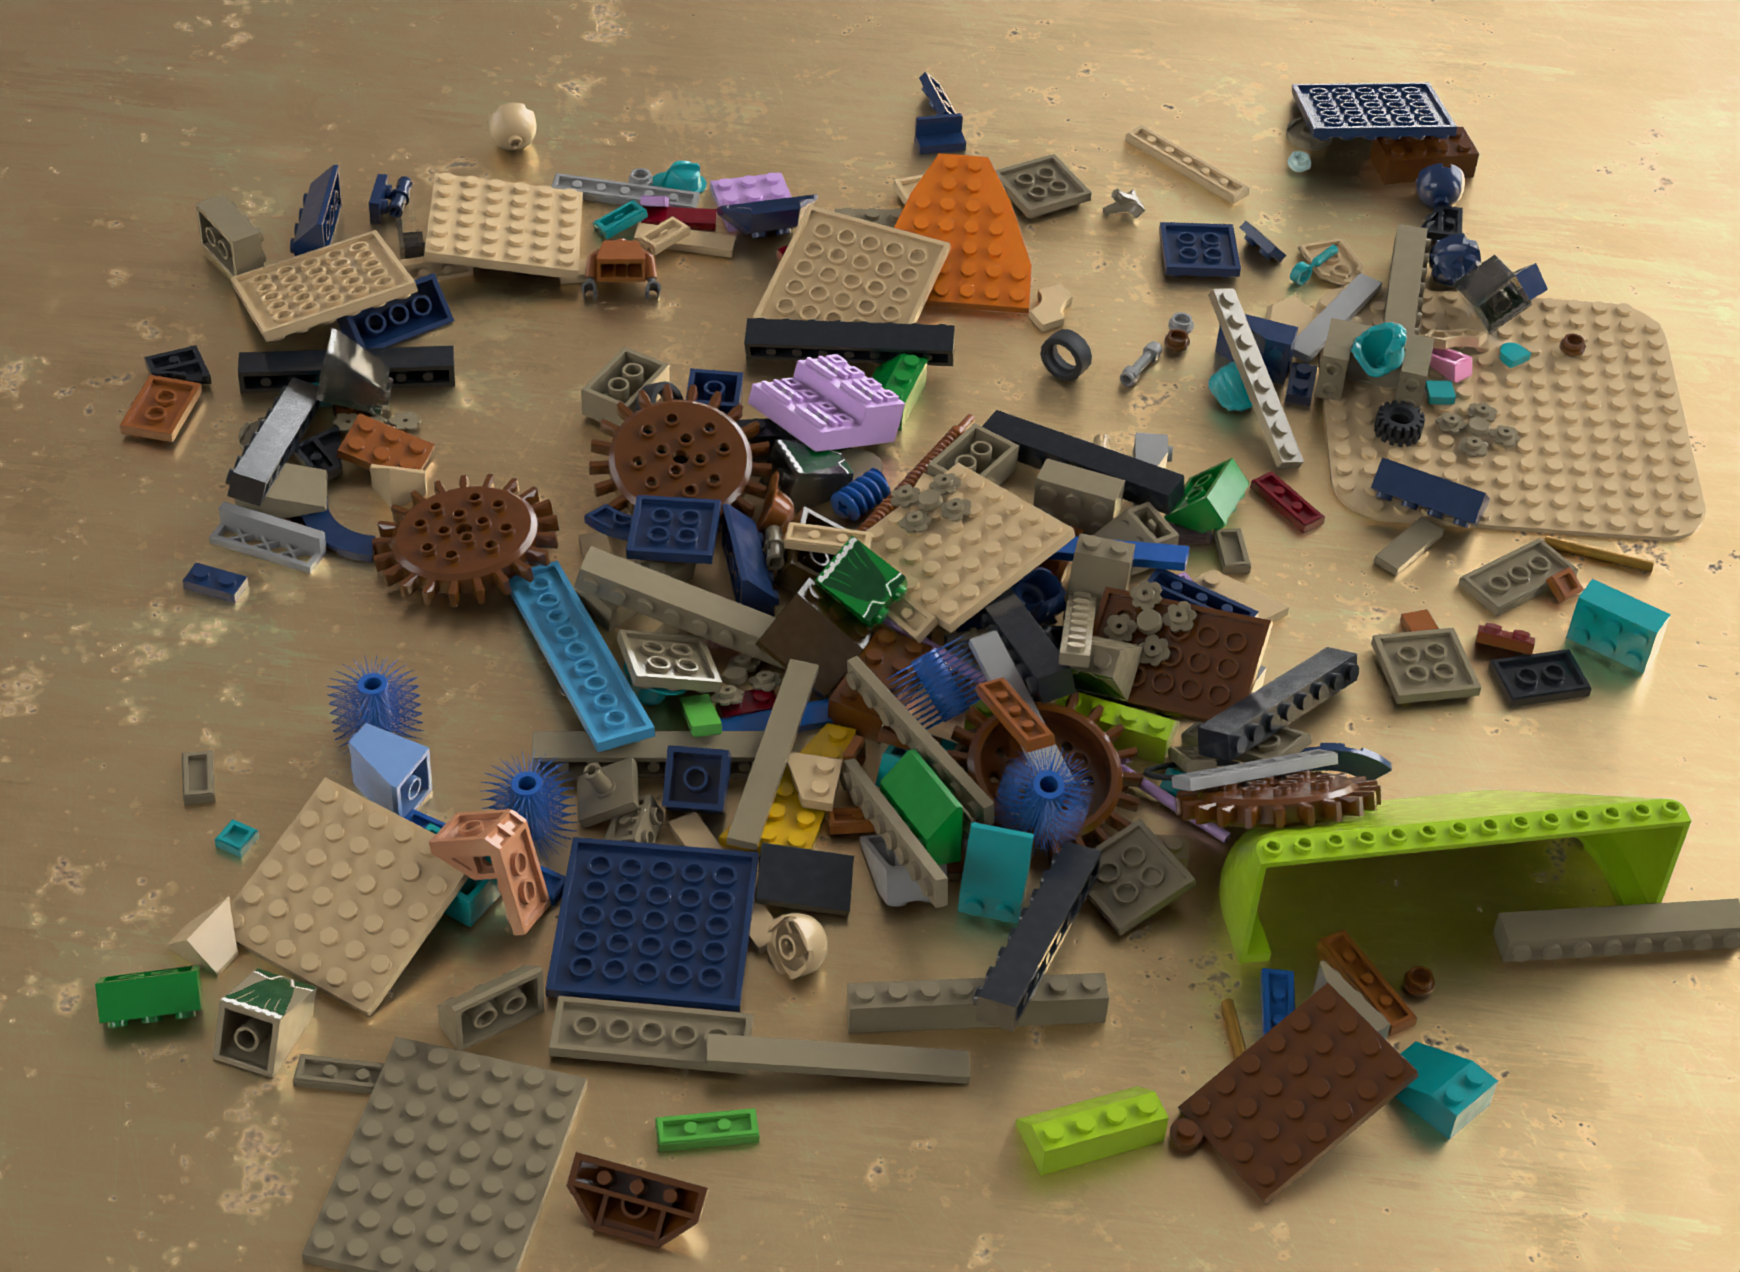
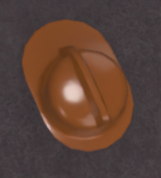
[756,471,794,535]

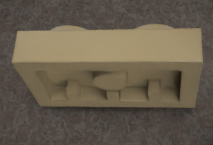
[604,794,664,844]

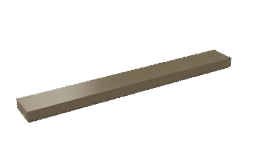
[727,659,819,851]
[706,1033,970,1084]

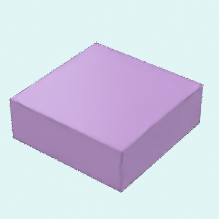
[640,195,669,207]

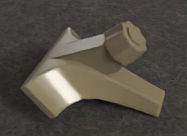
[1103,189,1146,218]

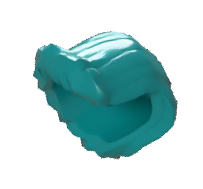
[1351,322,1407,378]
[1208,361,1253,412]

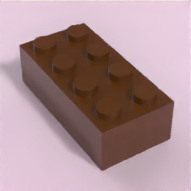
[1369,126,1479,185]
[828,626,933,744]

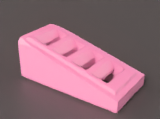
[1430,348,1472,383]

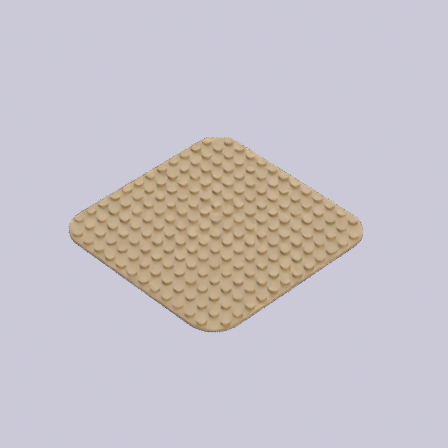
[1315,284,1706,541]

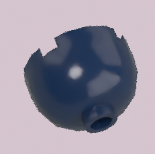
[1416,163,1465,209]

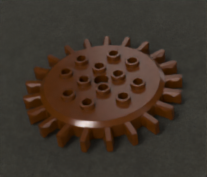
[589,384,772,524]
[372,474,559,607]
[947,692,1143,867]
[1175,769,1382,829]

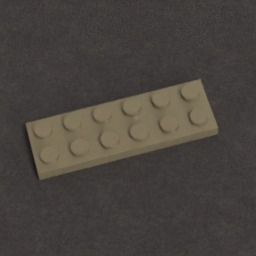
[548,996,753,1074]

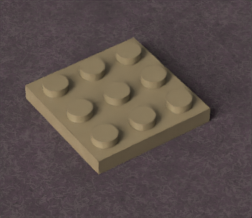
[995,154,1092,218]
[1371,628,1481,704]
[617,629,722,693]
[1087,819,1196,936]

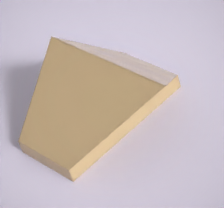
[370,464,427,507]
[167,896,238,977]

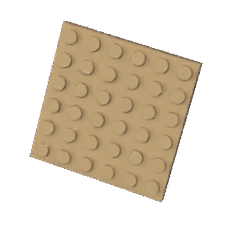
[424,173,583,280]
[752,205,950,324]
[230,230,418,342]
[866,463,1075,633]
[230,777,469,1018]

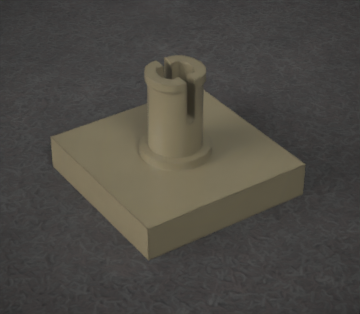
[577,757,639,828]

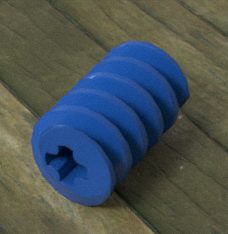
[830,467,891,521]

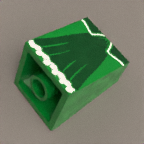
[815,536,908,628]

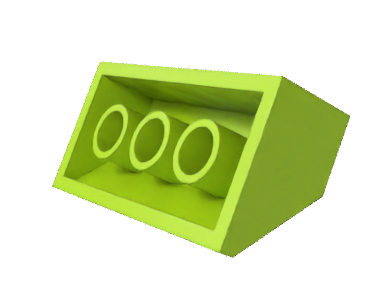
[1055,691,1180,764]
[1016,1086,1169,1176]

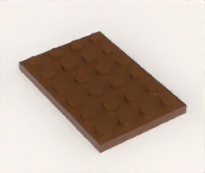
[1077,587,1273,723]
[1178,982,1419,1205]

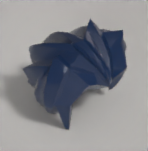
[1428,233,1482,287]
[1011,567,1066,627]

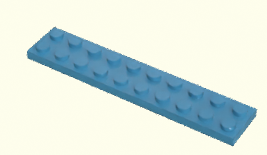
[509,561,655,752]

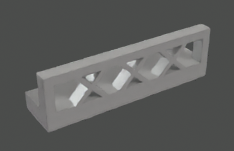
[209,501,327,574]

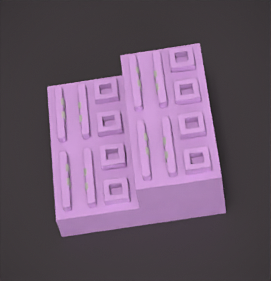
[748,354,905,452]

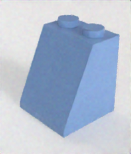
[348,723,432,818]

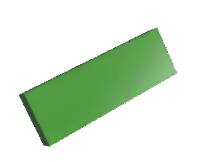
[679,694,722,737]
[655,1108,760,1152]

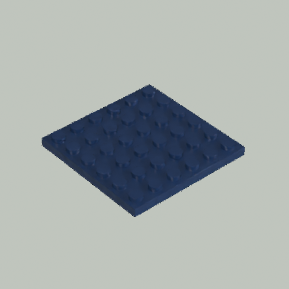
[1292,82,1457,140]
[545,837,759,1013]

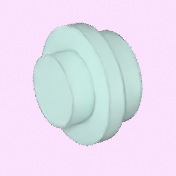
[1287,151,1311,172]

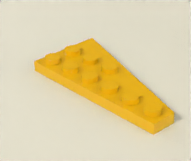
[719,723,856,855]

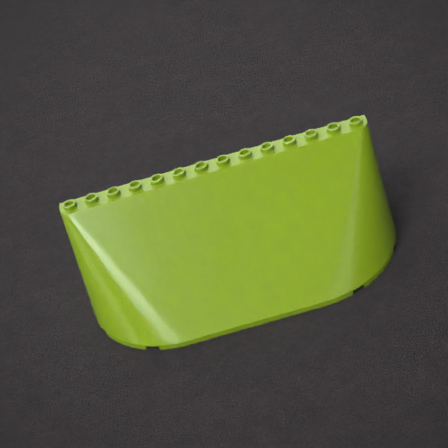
[1219,790,1692,964]

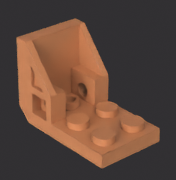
[428,809,551,935]

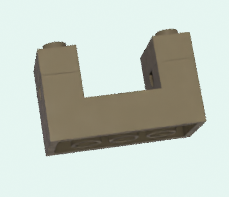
[1314,318,1435,408]

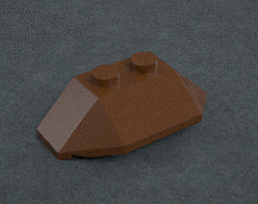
[566,1152,709,1248]

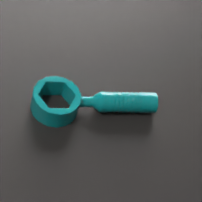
[1290,244,1338,286]

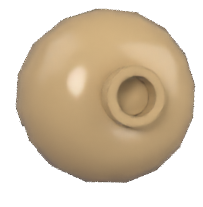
[487,103,537,151]
[767,913,828,979]

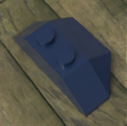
[716,194,818,239]
[1147,569,1259,617]

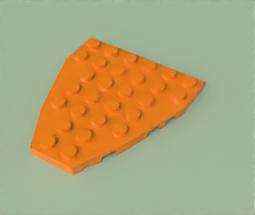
[894,153,1032,314]

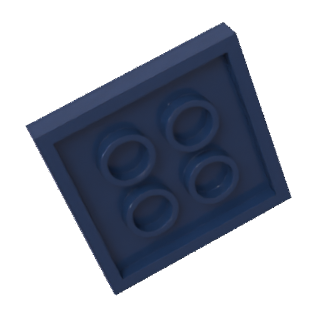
[1159,222,1241,278]
[626,495,721,564]

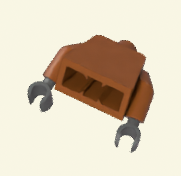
[581,238,661,300]

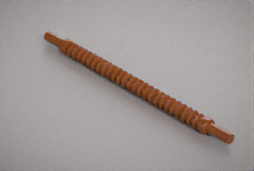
[856,414,976,531]

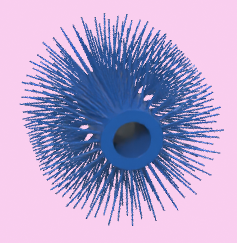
[886,636,987,730]
[327,655,424,754]
[994,746,1095,856]
[480,750,578,860]

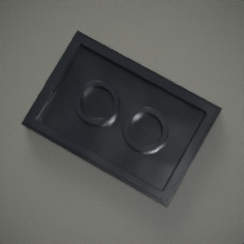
[1488,649,1592,707]
[755,842,854,916]

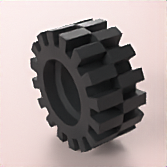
[1374,400,1425,447]

